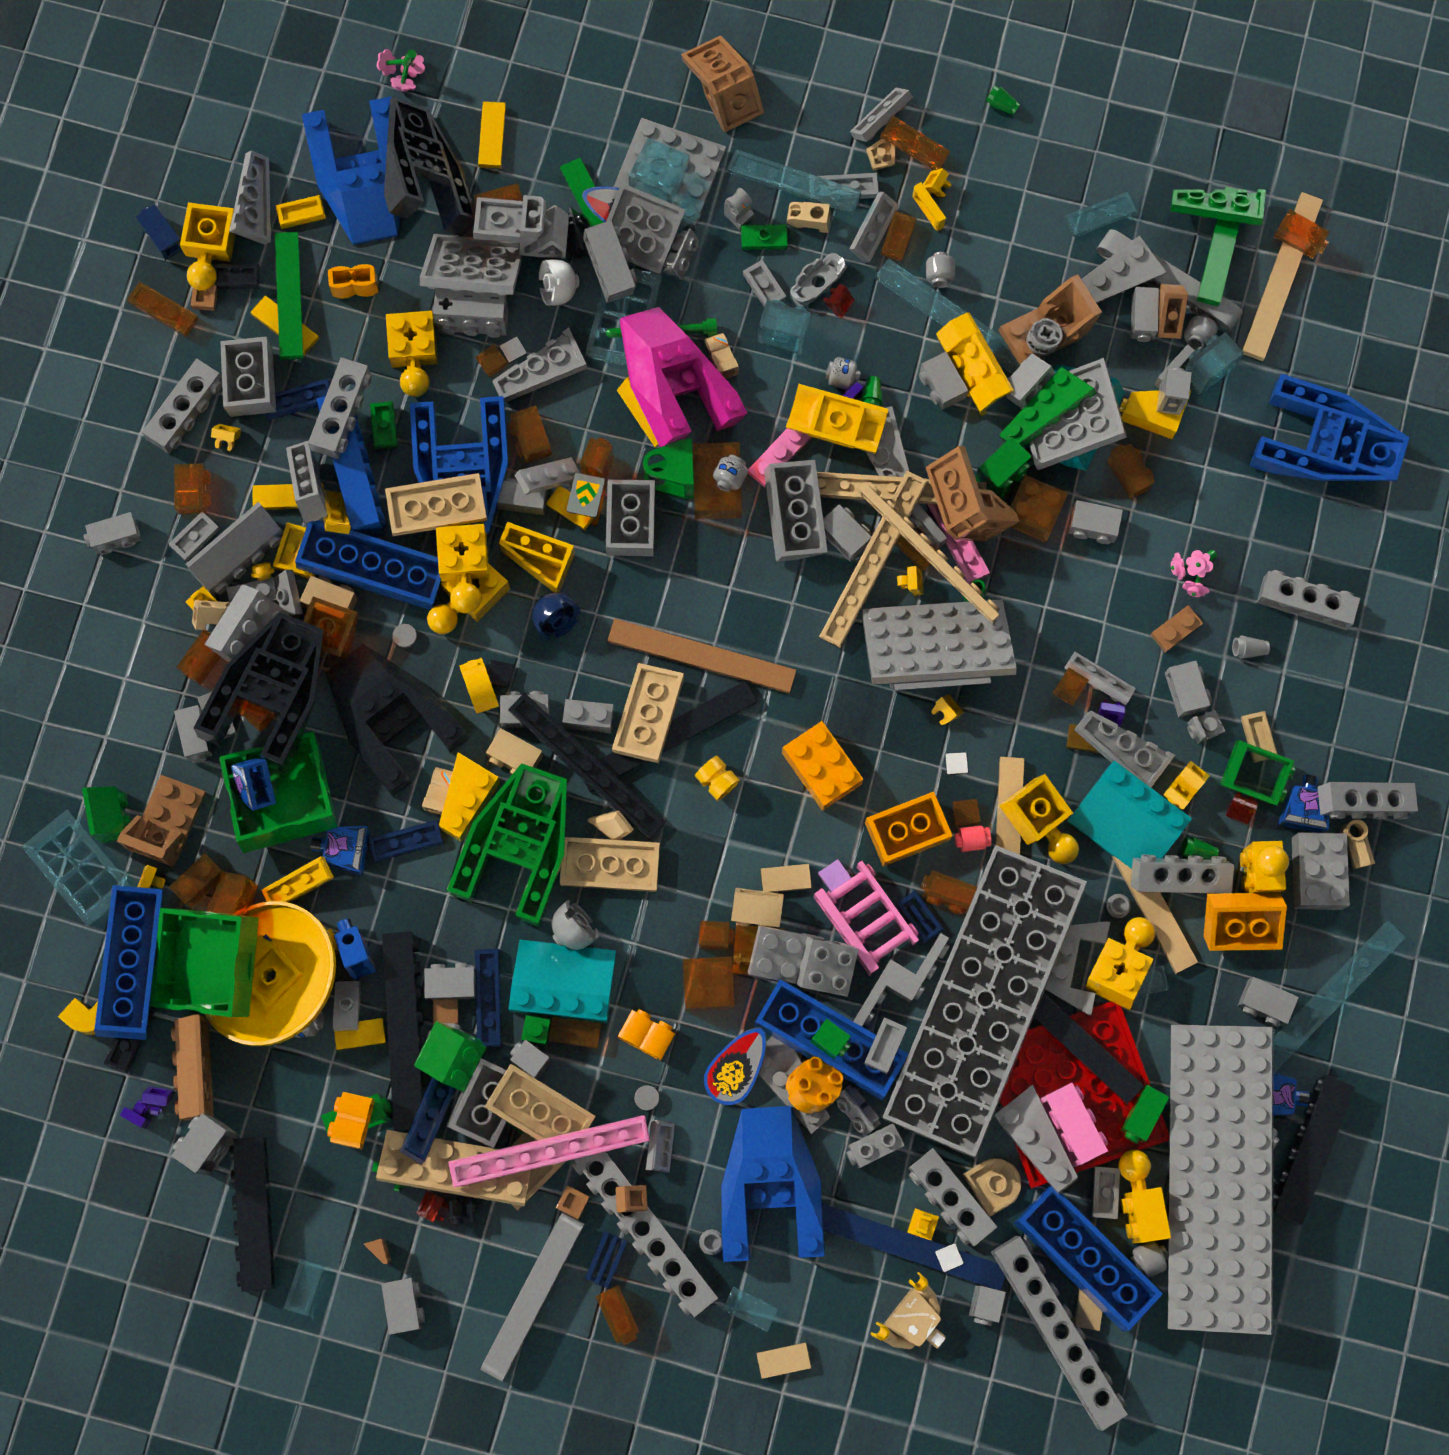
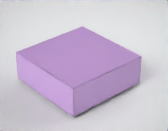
[818,859,851,892]

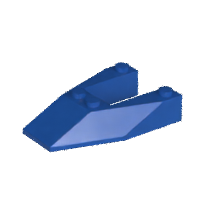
[302,96,401,245]
[1249,373,1409,481]
[410,396,508,534]
[721,1106,826,1262]

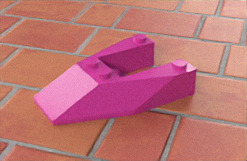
[620,307,748,447]

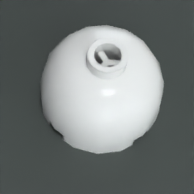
[539,259,579,306]

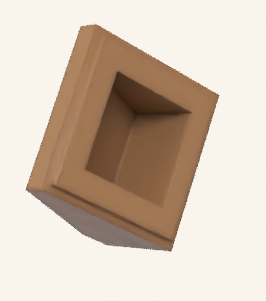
[616,1185,648,1213]
[364,1239,391,1264]

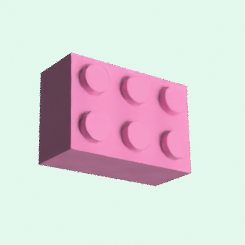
[1040,1083,1108,1167]

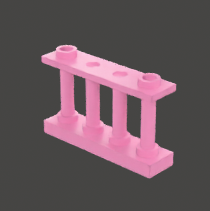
[813,861,919,976]

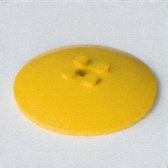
[205,901,336,1046]

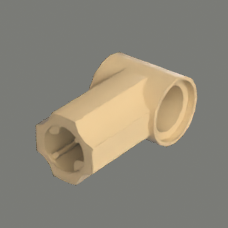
[1340,820,1375,869]

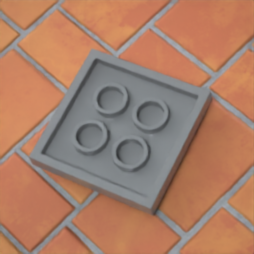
[606,183,686,274]

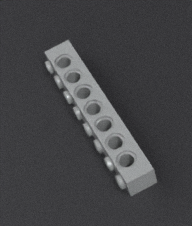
[571,1152,718,1317]
[991,1236,1128,1431]

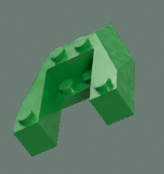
[447,763,567,927]

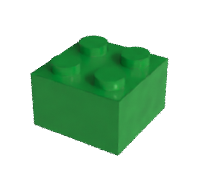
[975,437,1032,499]

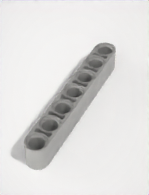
[1096,229,1243,333]
[480,1212,585,1382]

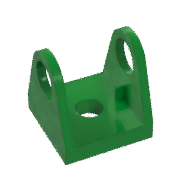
[643,439,694,499]

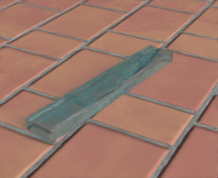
[727,149,862,214]

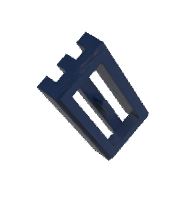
[896,890,944,944]
[585,1232,628,1288]

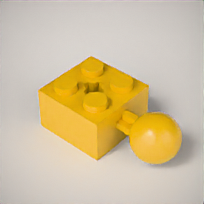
[180,202,236,291]
[386,311,438,397]
[436,524,489,613]
[427,563,510,634]
[999,774,1079,864]
[1240,841,1289,893]
[1085,917,1155,1010]
[1119,1150,1171,1243]

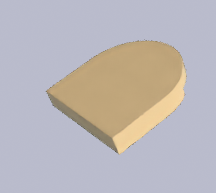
[962,1158,1021,1217]

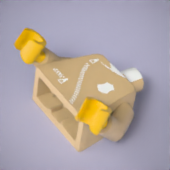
[871,1272,946,1349]

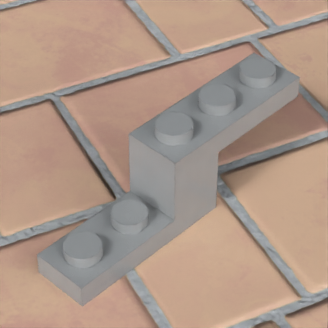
[853,933,950,1026]

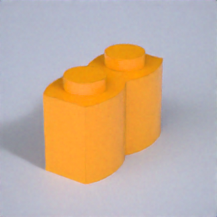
[328,264,379,299]
[618,1009,675,1061]
[327,1092,375,1150]

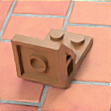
[681,35,764,132]
[998,274,1102,365]
[926,446,1019,542]
[117,775,207,867]

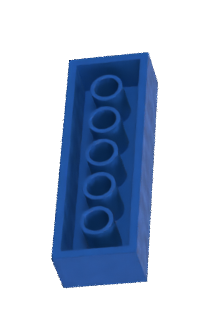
[316,396,387,538]
[295,520,442,610]
[94,885,163,1040]
[754,979,909,1101]
[1014,1186,1163,1332]

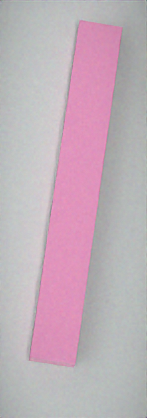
[448,1115,650,1188]

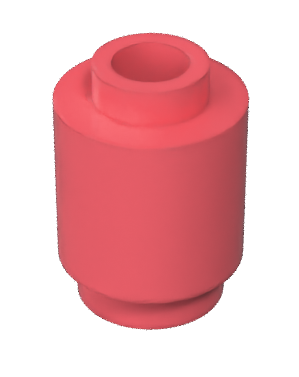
[955,825,991,852]

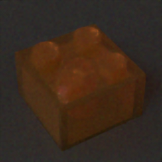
[1010,475,1068,542]
[683,957,735,1011]

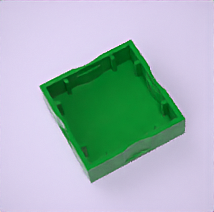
[219,732,338,853]
[150,908,259,1017]

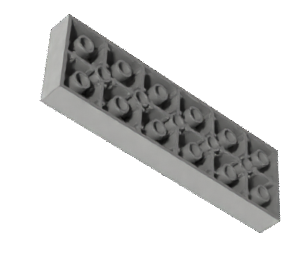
[882,845,1087,1159]
[1168,1025,1274,1335]

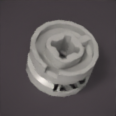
[1026,318,1063,356]

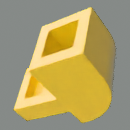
[459,658,499,714]
[1163,761,1210,809]
[58,998,98,1035]

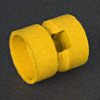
[695,755,740,801]

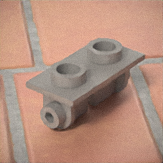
[664,228,699,280]
[835,1085,881,1137]

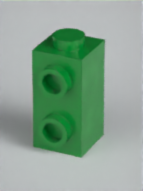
[1120,1085,1169,1144]

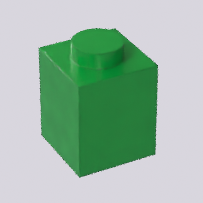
[521,1015,552,1047]
[810,1018,851,1060]

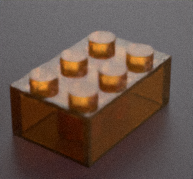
[693,442,742,519]

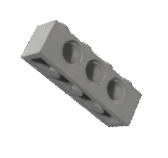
[308,357,372,459]
[142,358,222,454]
[286,441,328,523]
[1257,570,1360,630]
[1318,782,1418,820]
[1131,854,1234,893]
[908,1148,997,1247]

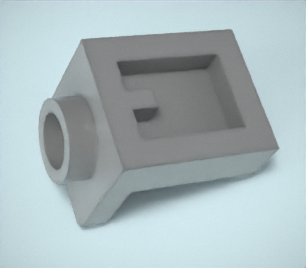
[1187,710,1225,744]

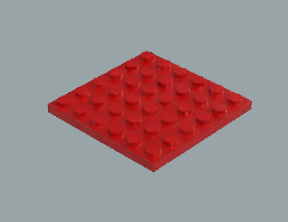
[999,1002,1170,1189]

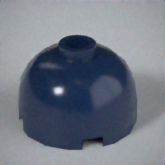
[532,592,581,640]

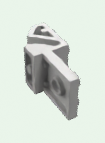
[473,195,569,259]
[748,925,859,997]

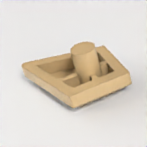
[866,131,895,171]
[588,811,634,840]

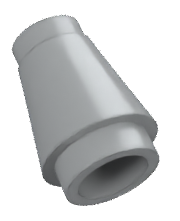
[1232,635,1270,659]

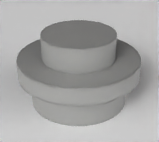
[1106,894,1131,918]
[699,1229,723,1255]

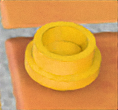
[251,562,275,581]

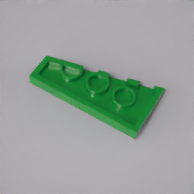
[1170,189,1266,226]
[999,367,1097,447]

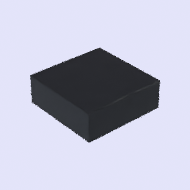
[488,660,514,689]

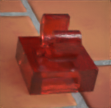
[823,284,855,318]
[1225,792,1258,824]
[416,1191,449,1222]

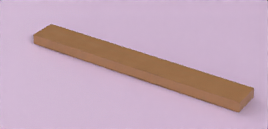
[608,618,796,694]

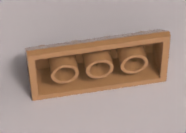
[171,1014,214,1121]

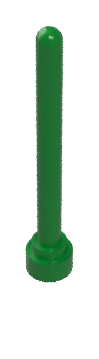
[606,318,717,338]

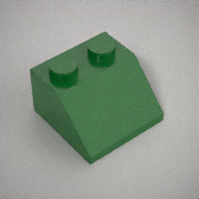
[82,786,131,843]
[414,1021,486,1092]

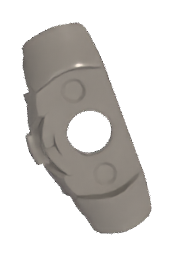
[790,253,847,308]

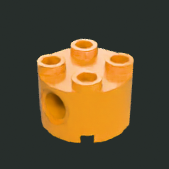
[786,1057,843,1114]

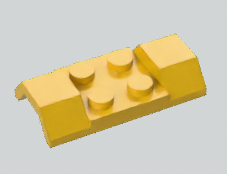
[936,312,1014,416]
[786,384,889,454]

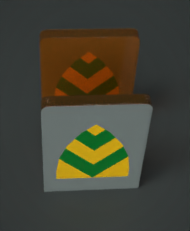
[567,473,606,526]

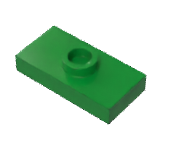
[741,224,787,250]
[370,401,398,450]

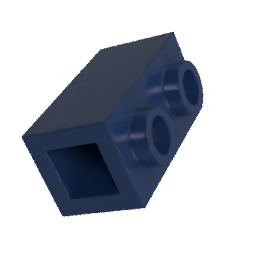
[135,204,182,261]

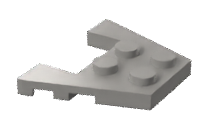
[1045,921,1110,1016]

